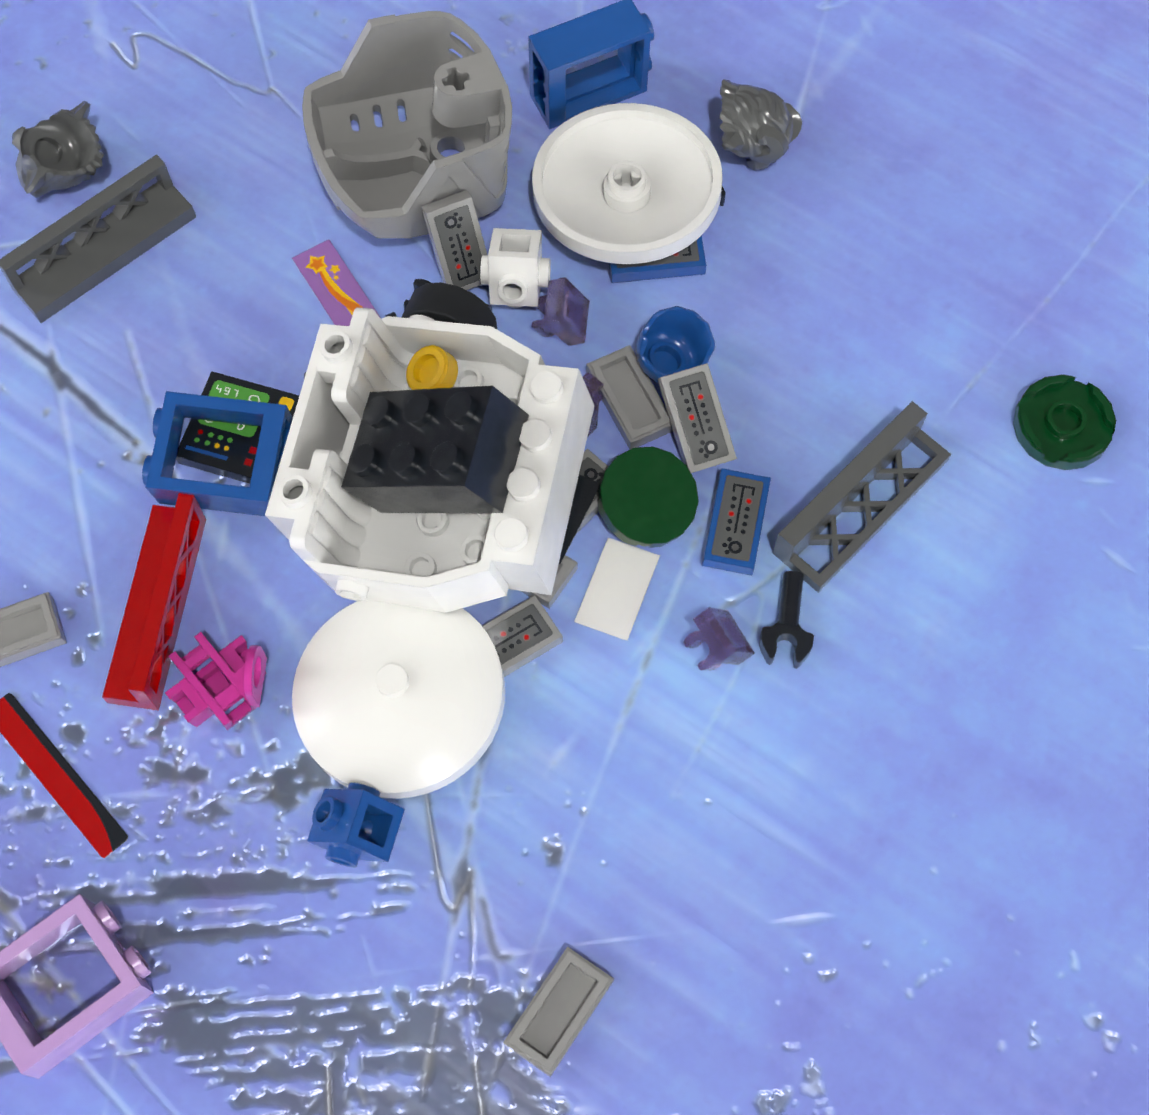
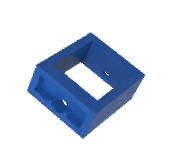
[528,0,654,130]
[142,391,293,516]

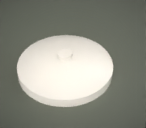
[532,103,723,264]
[292,600,505,799]

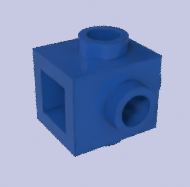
[307,783,405,868]

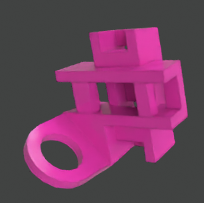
[165,632,267,730]

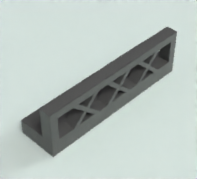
[0,154,196,323]
[773,401,951,593]

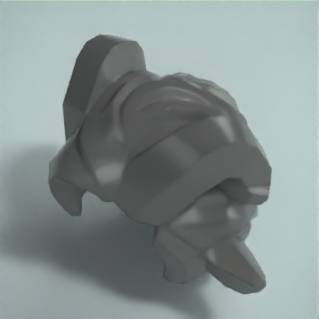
[720,79,802,170]
[12,101,104,198]

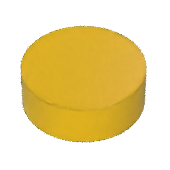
[406,345,458,390]

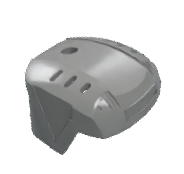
[302,11,512,238]

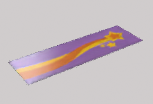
[292,239,381,326]

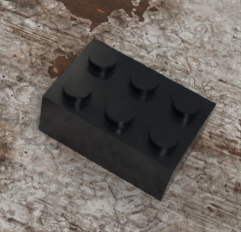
[341,385,529,513]

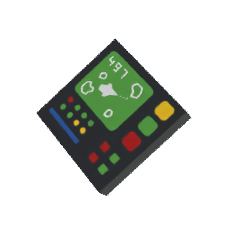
[176,371,299,484]

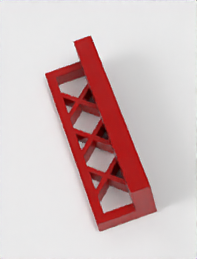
[102,493,206,711]

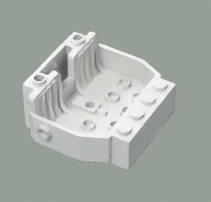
[265,307,594,613]

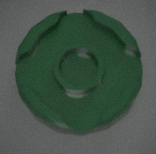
[1013,374,1116,470]
[597,446,699,548]

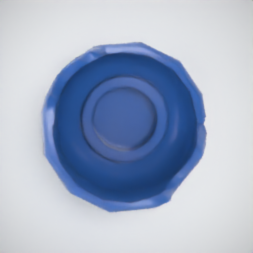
[636,306,715,383]

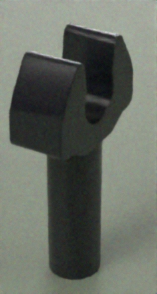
[759,571,814,669]

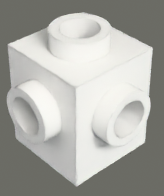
[480,228,551,308]

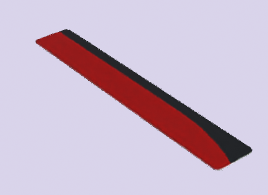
[0,693,128,858]

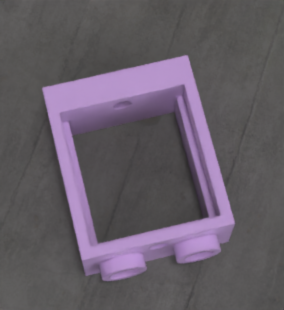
[0,894,154,1079]

